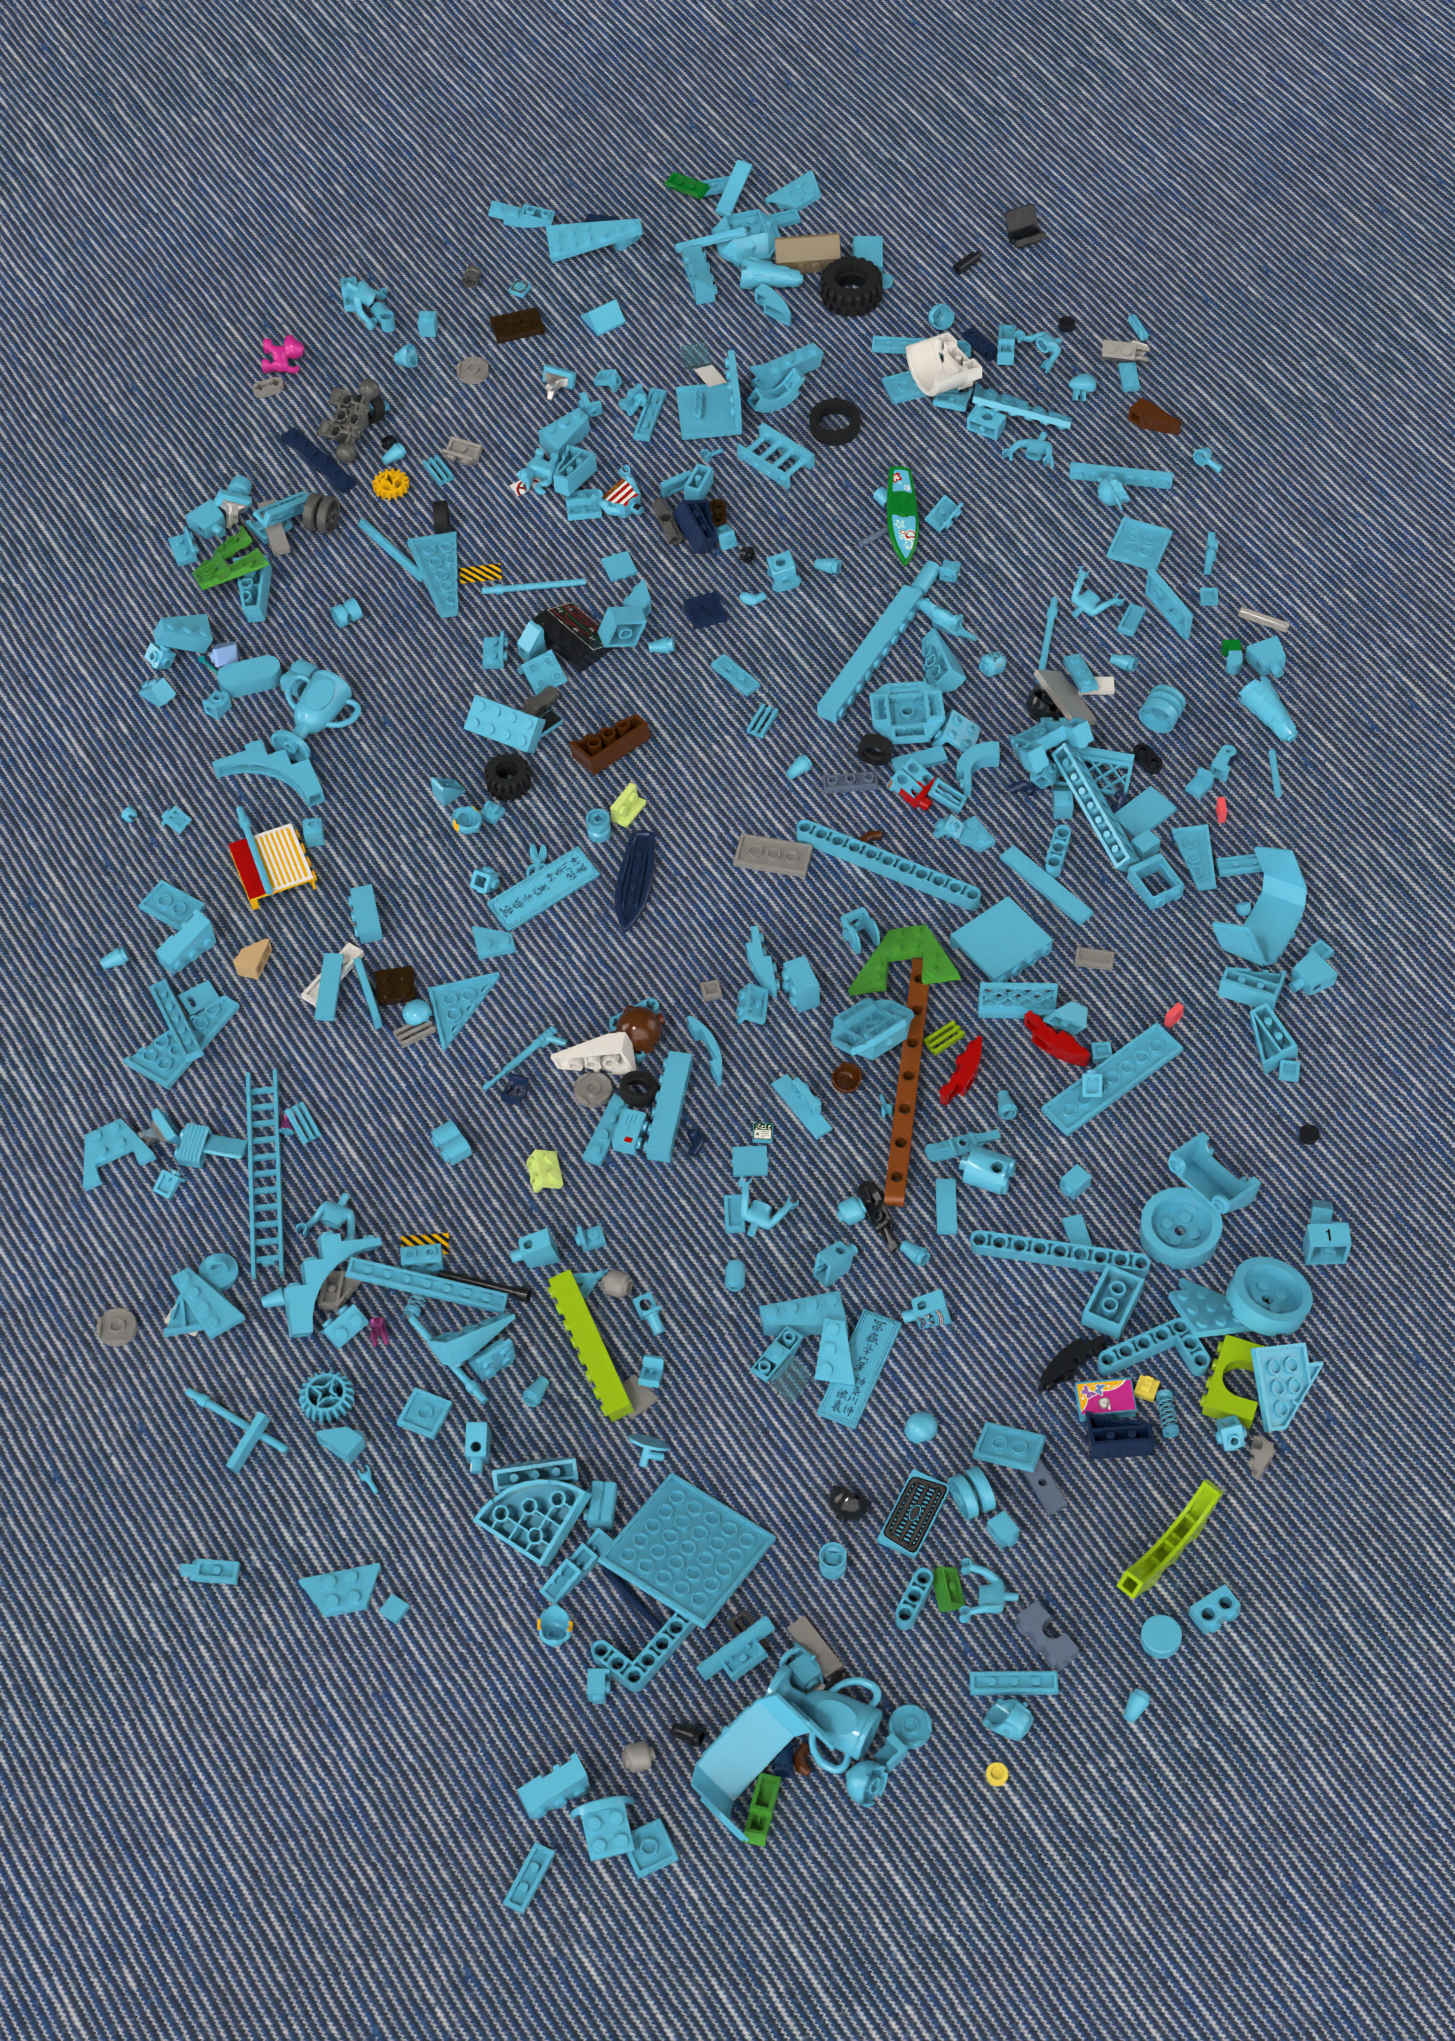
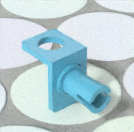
[633,1292,666,1336]

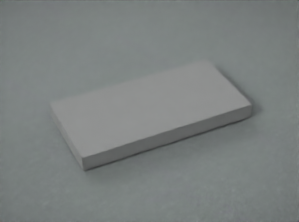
[1034,669,1098,725]
[733,833,813,878]

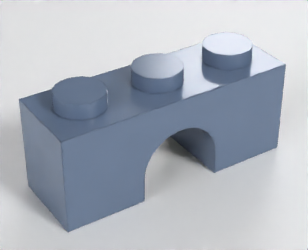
[1016,1600,1079,1672]

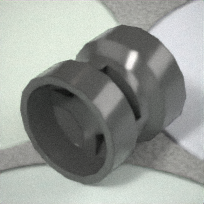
[462,265,482,288]

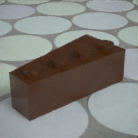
[569,714,650,775]

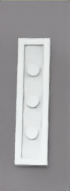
[301,943,364,1007]

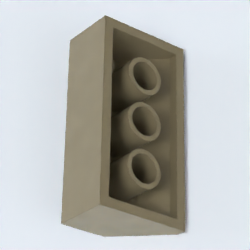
[775,233,841,274]

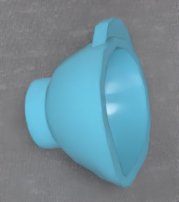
[394,344,418,368]

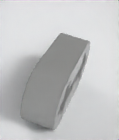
[252,377,284,398]

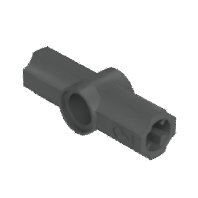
[652,497,683,546]
[520,685,560,717]

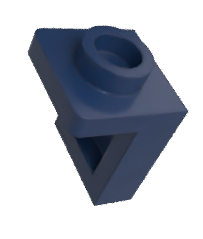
[501,1073,529,1105]

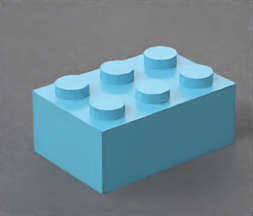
[1081,1264,1145,1340]

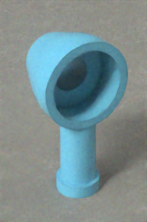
[1193,447,1223,473]

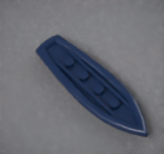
[615,830,655,933]

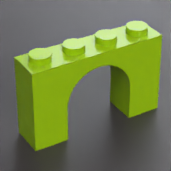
[1200,1334,1266,1429]

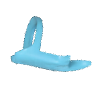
[779,1642,823,1684]

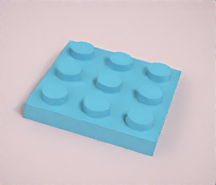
[1107,517,1173,572]

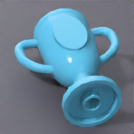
[270,670,362,763]
[765,1664,882,1774]

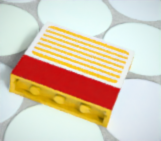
[228,823,317,910]

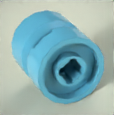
[330,598,363,628]
[586,809,611,843]
[819,1542,847,1580]

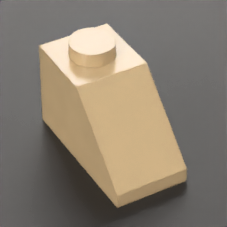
[234,939,272,980]

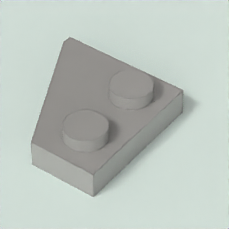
[318,1271,362,1310]

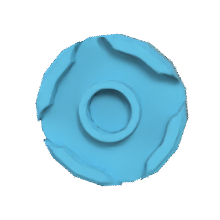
[888,1705,932,1749]

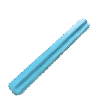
[675,227,747,253]

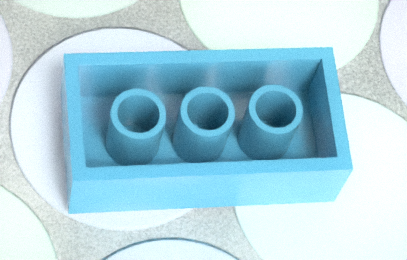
[464,695,546,754]

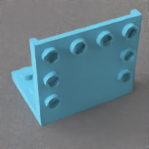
[676,350,742,440]

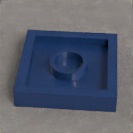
[683,591,727,630]

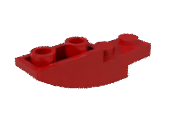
[1024,1010,1090,1067]
[939,1035,982,1106]

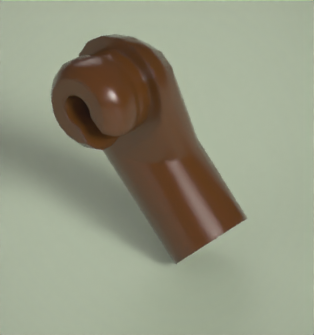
[858,830,882,844]
[793,1742,812,1776]

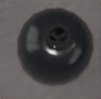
[1026,686,1061,721]
[829,1485,872,1523]

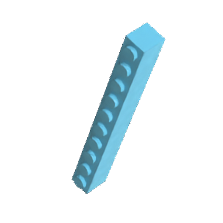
[817,584,923,723]

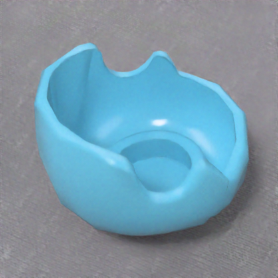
[928,303,954,330]
[402,999,433,1026]
[904,1411,938,1444]

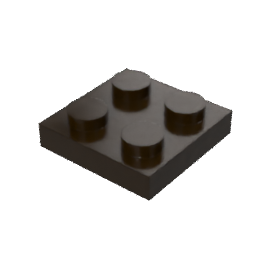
[375,966,416,1006]

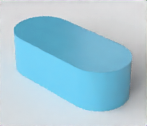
[217,655,282,698]

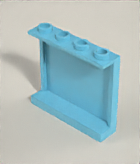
[950,896,1053,983]

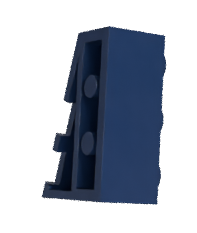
[673,499,718,554]
[1084,1411,1155,1460]

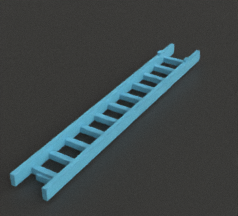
[246,1069,285,1280]

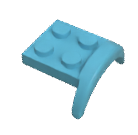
[569,1795,635,1862]

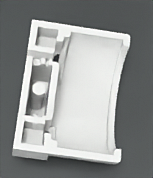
[906,332,982,396]

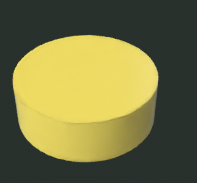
[986,1762,1008,1787]

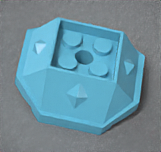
[711,209,781,268]
[869,681,945,745]
[831,998,915,1060]

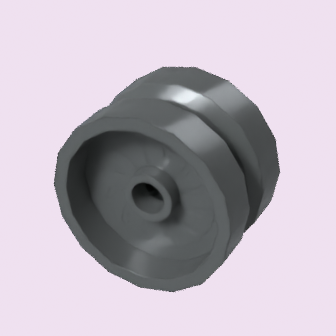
[303,493,340,534]

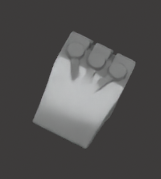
[1249,1435,1275,1481]

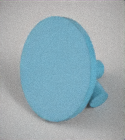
[629,1434,670,1467]

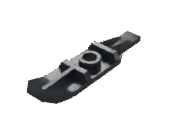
[858,1181,899,1252]

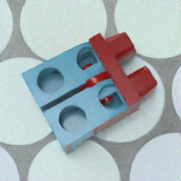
[886,757,942,811]

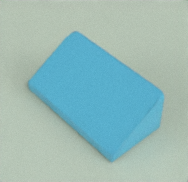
[203,1135,248,1159]

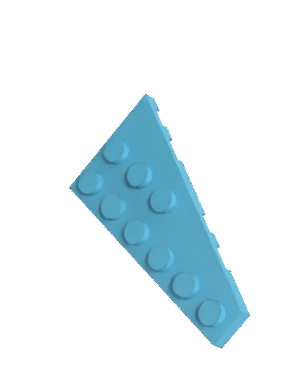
[546,218,643,263]

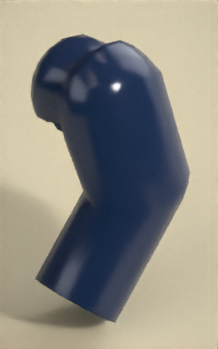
[1008,780,1036,796]
[1110,790,1127,813]

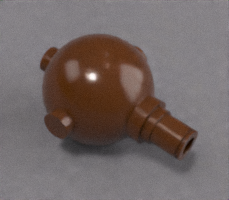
[611,1005,666,1054]

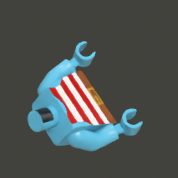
[591,465,644,518]

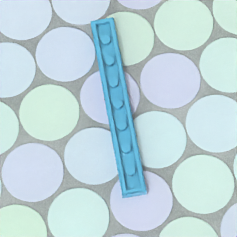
[345,1256,508,1314]

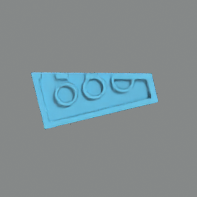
[171,1267,246,1340]

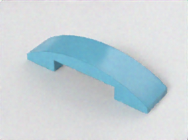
[687,1016,723,1086]

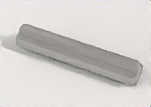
[1238,607,1290,632]

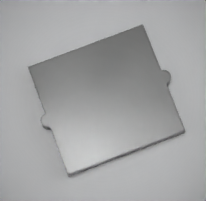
[621,1374,658,1420]

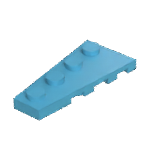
[1171,824,1217,891]

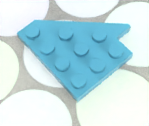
[1251,1342,1324,1432]

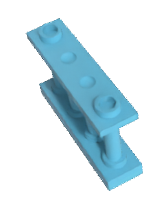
[737,423,815,489]

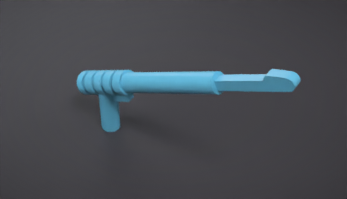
[483,1026,568,1091]

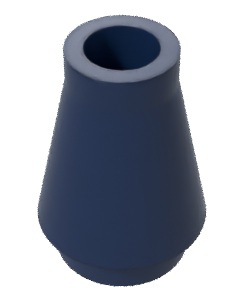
[772,1743,794,1778]

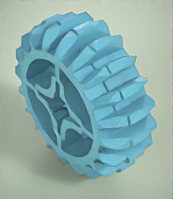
[299,1369,355,1424]

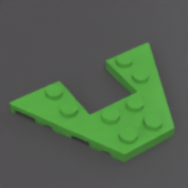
[192,525,269,590]
[848,924,961,996]

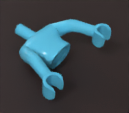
[345,281,388,330]
[1013,330,1062,374]
[1002,432,1054,468]
[1071,566,1125,618]
[738,1174,799,1237]
[296,1193,355,1237]
[959,1558,1019,1623]

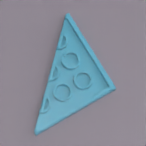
[428,972,500,1051]

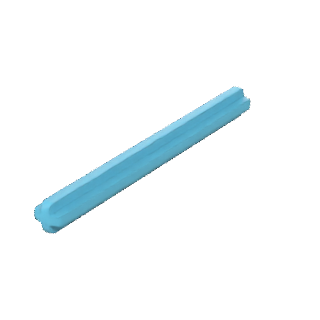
[358,519,424,582]

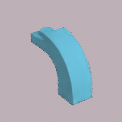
[747,367,805,413]
[956,741,1000,796]

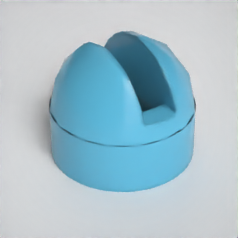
[121,806,137,822]
[1235,902,1251,916]

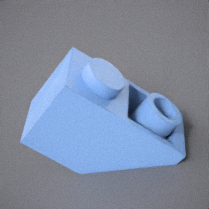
[210,641,240,667]

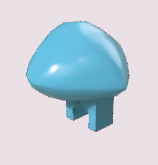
[1068,373,1096,402]

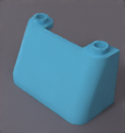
[1168,1132,1261,1214]

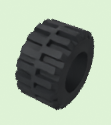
[484,752,531,802]

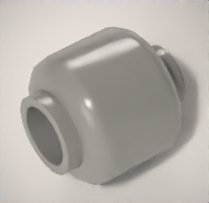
[601,1269,633,1298]
[621,1741,655,1773]

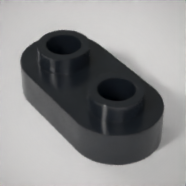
[1133,743,1163,774]

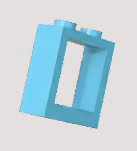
[1127,853,1184,910]

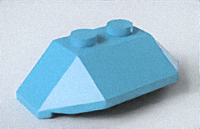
[492,1457,578,1494]

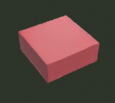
[1215,797,1227,823]
[1164,1002,1184,1028]

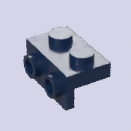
[961,326,995,362]

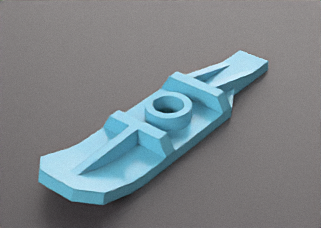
[924,1129,1001,1162]

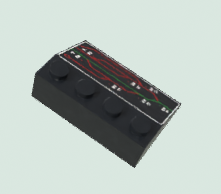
[533,602,615,673]

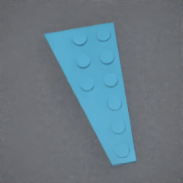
[972,383,1072,430]
[407,531,458,618]
[123,995,240,1090]

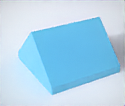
[581,299,626,336]

